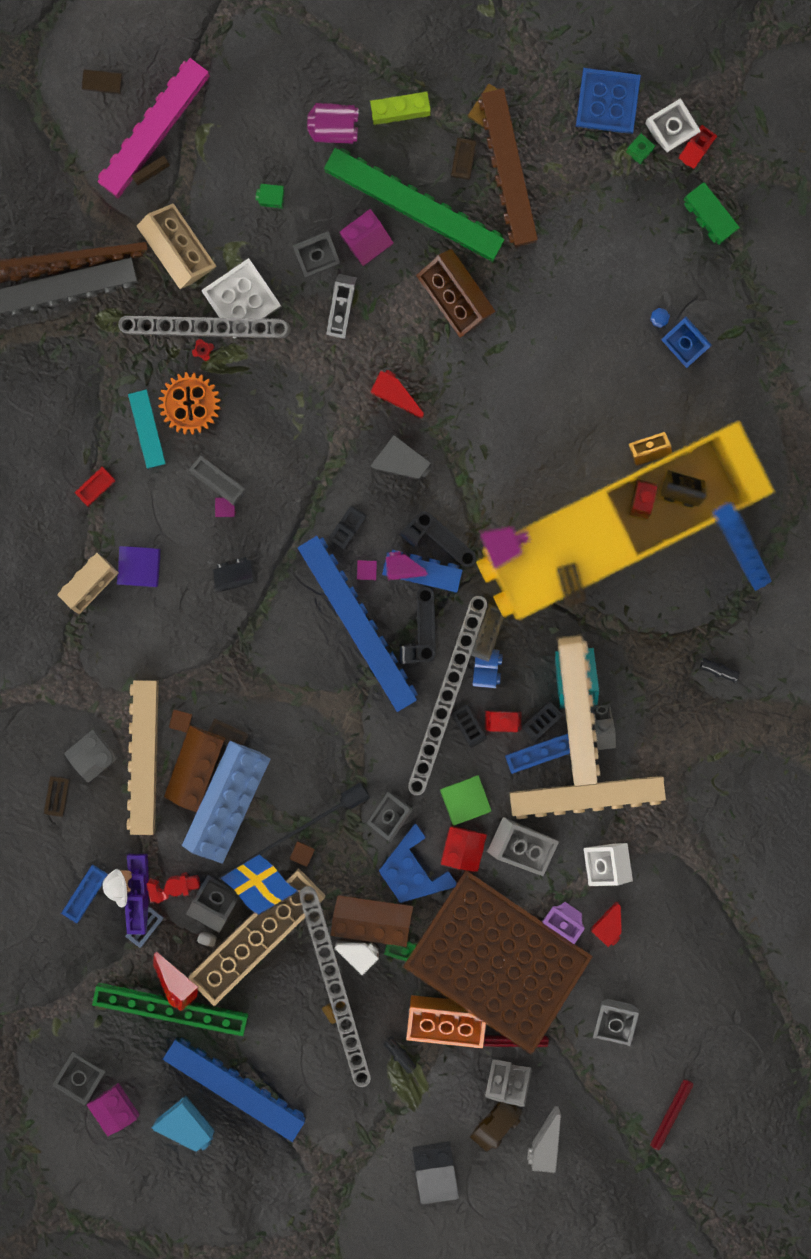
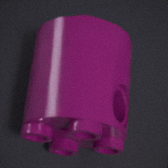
[307,103,358,144]

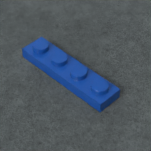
[505,733,570,774]

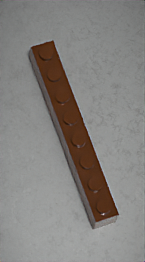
[478,88,538,247]

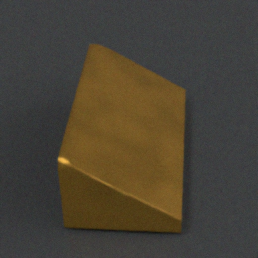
[629,432,672,466]

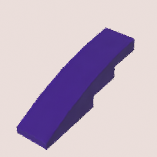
[125,854,149,934]

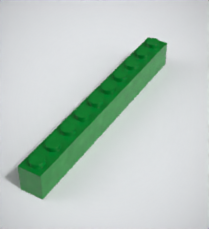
[324,148,505,262]

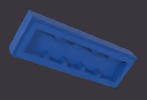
[61,865,109,924]

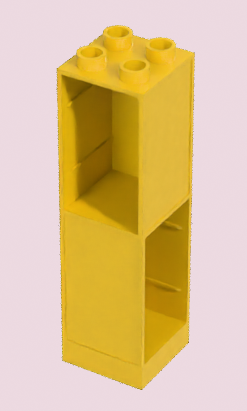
[476,421,774,620]

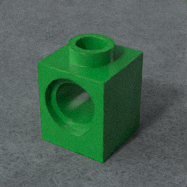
[626,133,655,165]
[256,184,285,209]

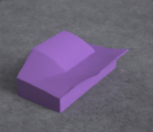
[542,902,585,944]

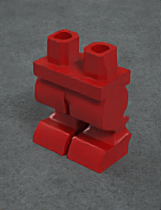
[147,872,201,903]

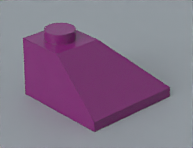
[386,551,427,580]

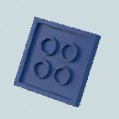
[576,68,641,134]

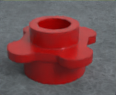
[192,339,214,361]

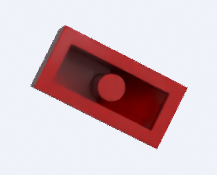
[679,125,717,169]
[590,901,621,947]

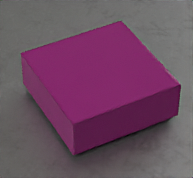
[215,498,235,517]
[357,560,377,580]

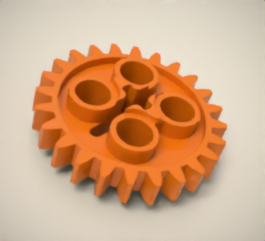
[158,372,221,435]

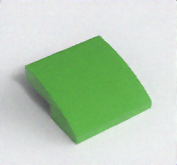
[440,775,491,825]

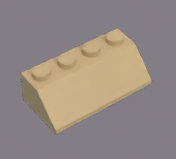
[137,203,217,289]

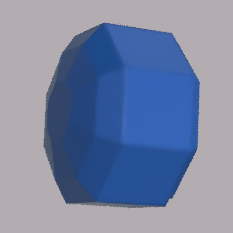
[650,308,670,328]

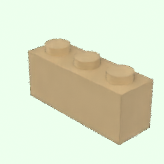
[57,553,119,614]

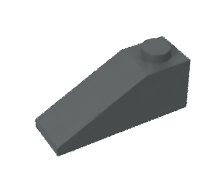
[326,274,357,339]

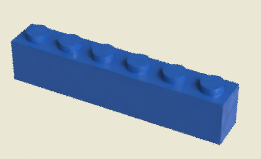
[713,502,772,591]

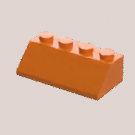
[406,995,486,1048]

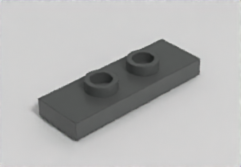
[189,455,246,506]
[471,604,504,662]

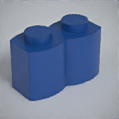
[473,649,503,688]

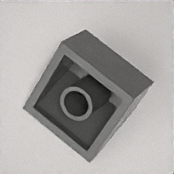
[186,875,240,933]

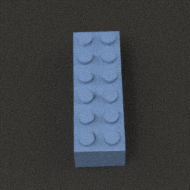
[182,741,270,864]

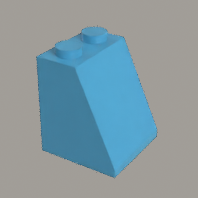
[152,1095,215,1151]

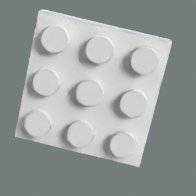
[201,258,282,339]

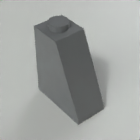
[371,436,431,480]

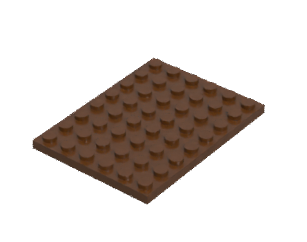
[403,870,593,1054]

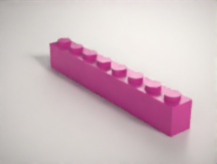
[98,58,210,199]

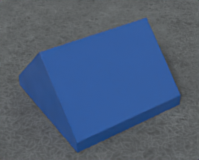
[661,317,712,368]

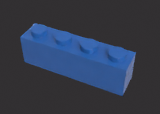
[382,550,462,593]

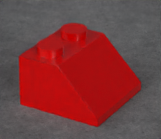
[441,825,487,872]

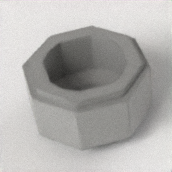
[197,932,217,947]

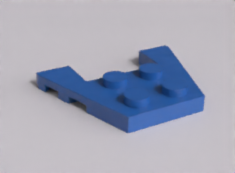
[379,823,457,903]

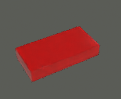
[74,466,116,507]

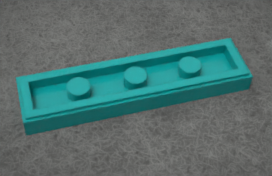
[128,389,166,469]

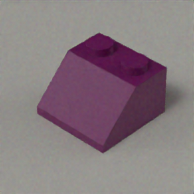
[339,209,394,266]
[86,1083,140,1136]

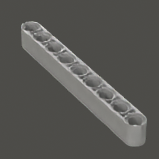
[118,316,291,338]

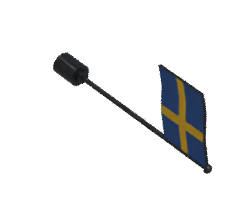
[217,782,370,915]

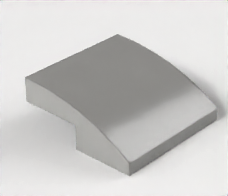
[485,1060,532,1107]

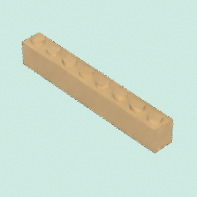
[558,635,600,786]
[127,680,159,835]
[509,776,666,819]

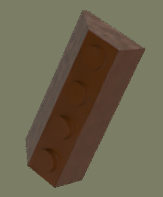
[416,249,496,338]
[164,725,226,812]
[330,895,413,947]

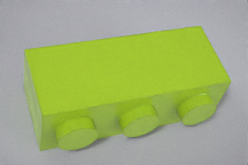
[370,92,430,125]

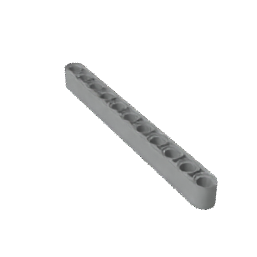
[408,596,487,795]
[299,886,371,1087]

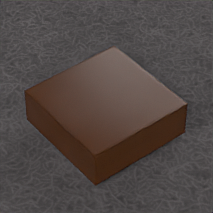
[169,709,193,733]
[290,841,315,867]

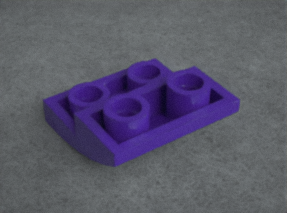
[117,546,161,587]

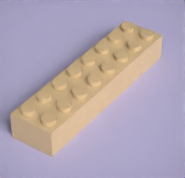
[188,868,325,1006]

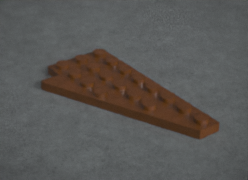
[0,242,148,283]

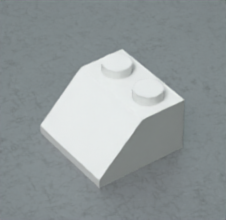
[645,98,701,152]
[584,843,633,886]
[335,940,379,975]

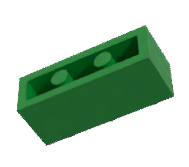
[684,182,740,245]

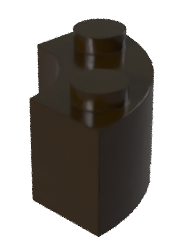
[470,1101,523,1152]

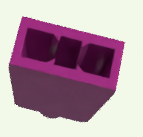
[481,527,530,569]

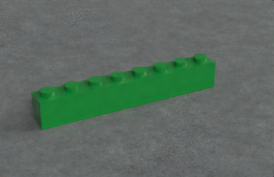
[92,983,249,1036]

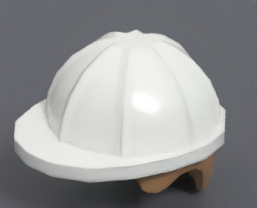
[103,869,132,907]

